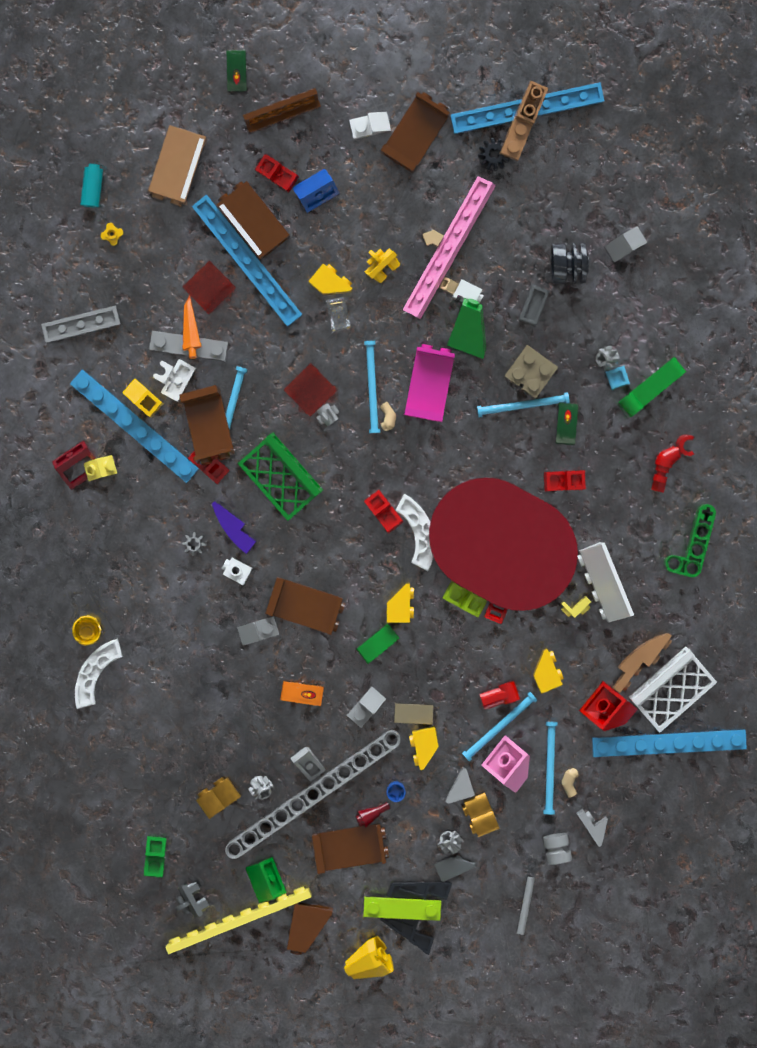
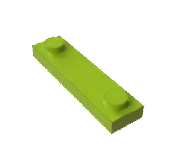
[363,897,441,921]

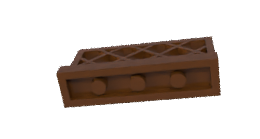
[242,88,321,134]

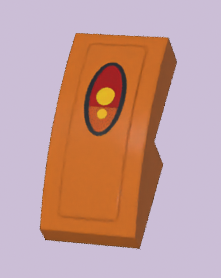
[280,681,324,706]

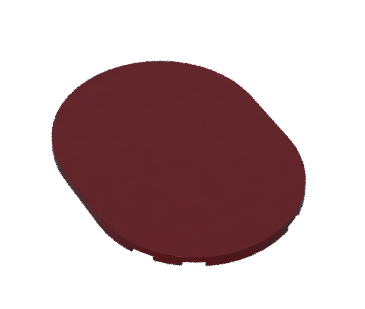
[429,478,578,611]

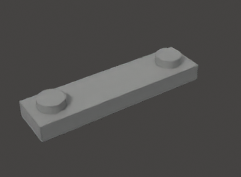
[41,306,121,343]
[149,331,228,362]

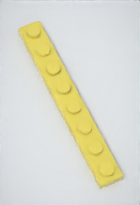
[166,886,312,954]

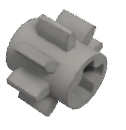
[596,346,620,370]
[316,403,339,427]
[182,532,206,556]
[248,776,274,800]
[438,830,463,854]

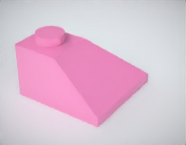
[482,736,530,793]

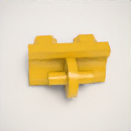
[364,248,400,283]

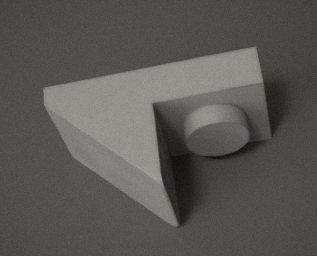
[237,616,279,645]
[347,686,386,728]
[291,747,325,782]
[577,809,608,847]

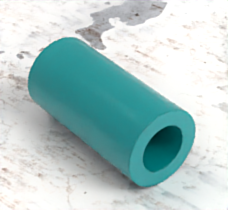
[80,164,104,208]

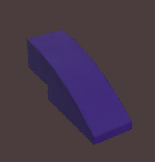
[212,501,256,554]

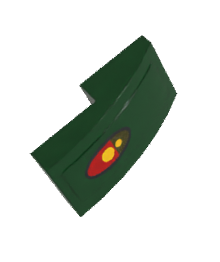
[226,50,247,91]
[556,403,578,445]

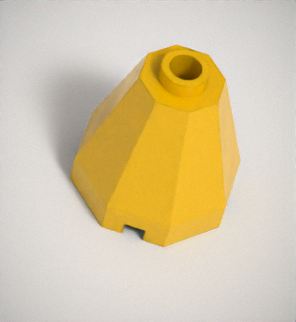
[344,935,394,979]

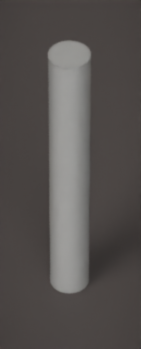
[517,877,535,935]

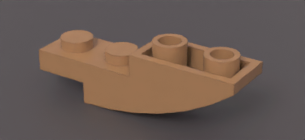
[500,81,548,161]
[612,633,672,693]

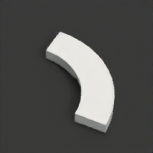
[395,494,433,571]
[75,639,123,709]

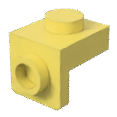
[84,455,117,481]
[560,596,591,618]

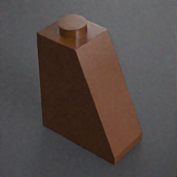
[287,902,333,955]

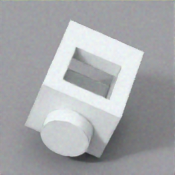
[453,279,484,304]
[222,557,253,585]

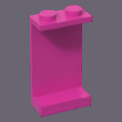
[404,344,455,423]

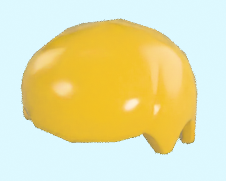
[72,616,101,646]

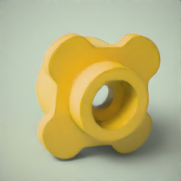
[100,223,123,246]

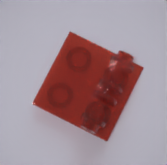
[183,260,236,314]
[284,363,337,417]

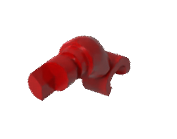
[651,435,695,493]

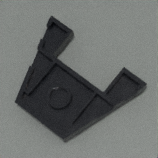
[380,882,452,955]

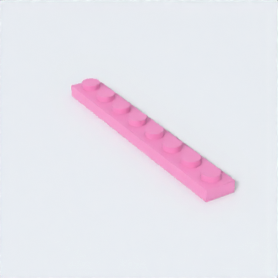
[403,176,496,319]

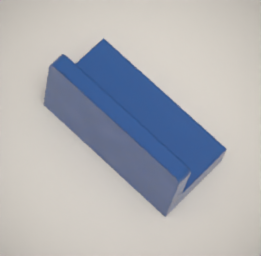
[293,169,340,213]

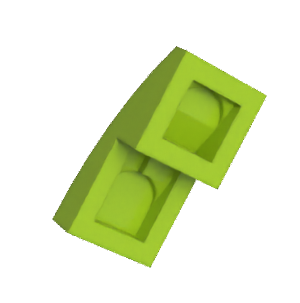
[442,581,487,618]

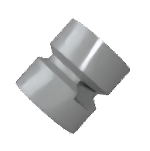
[543,833,572,865]

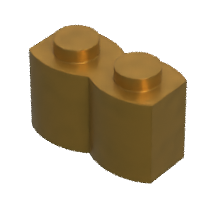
[196,777,241,819]
[462,792,500,837]

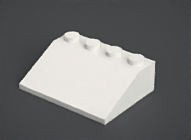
[577,542,634,622]

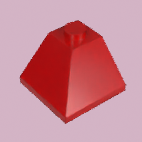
[579,681,638,731]

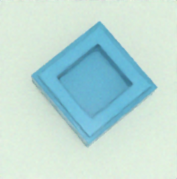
[605,366,630,390]

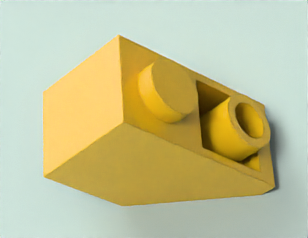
[308,264,353,295]
[122,379,164,418]
[387,584,414,623]
[533,648,564,694]
[409,726,439,770]

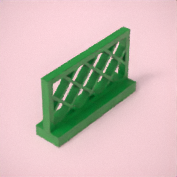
[237,433,323,521]

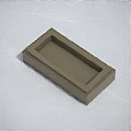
[394,703,433,725]

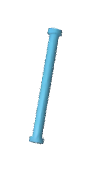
[364,341,381,433]
[226,366,248,430]
[477,392,570,417]
[462,692,538,762]
[543,722,558,815]

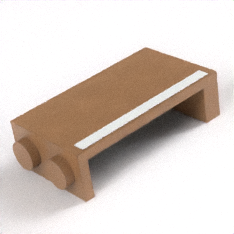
[148,125,207,207]

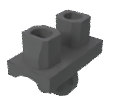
[175,882,209,918]

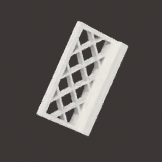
[629,647,717,733]

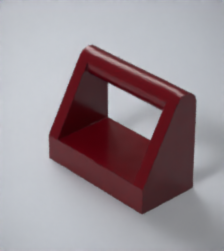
[52,440,96,490]

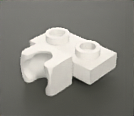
[153,359,196,402]

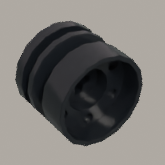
[551,243,589,284]

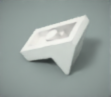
[349,112,391,139]

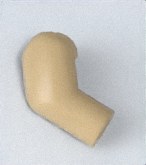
[380,402,396,431]
[562,768,579,798]

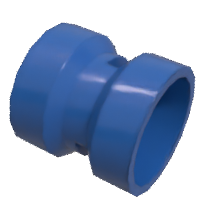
[387,781,406,802]

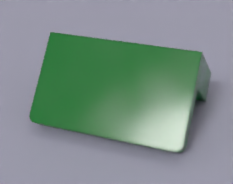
[245,857,286,903]

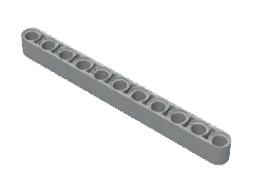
[226,730,400,859]

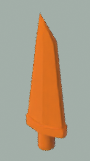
[182,295,201,359]

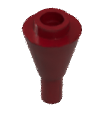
[355,802,391,828]

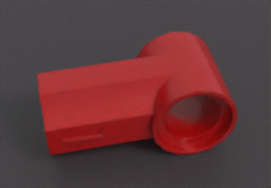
[479,681,520,710]

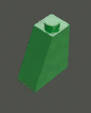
[447,298,486,359]

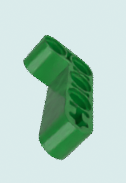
[617,357,687,419]
[664,504,716,577]

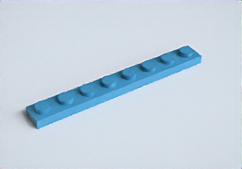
[450,82,604,134]
[192,195,302,327]
[70,369,199,483]
[592,730,747,757]

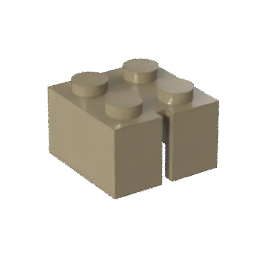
[504,345,558,399]

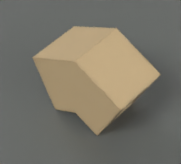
[422,230,444,247]
[439,277,459,295]

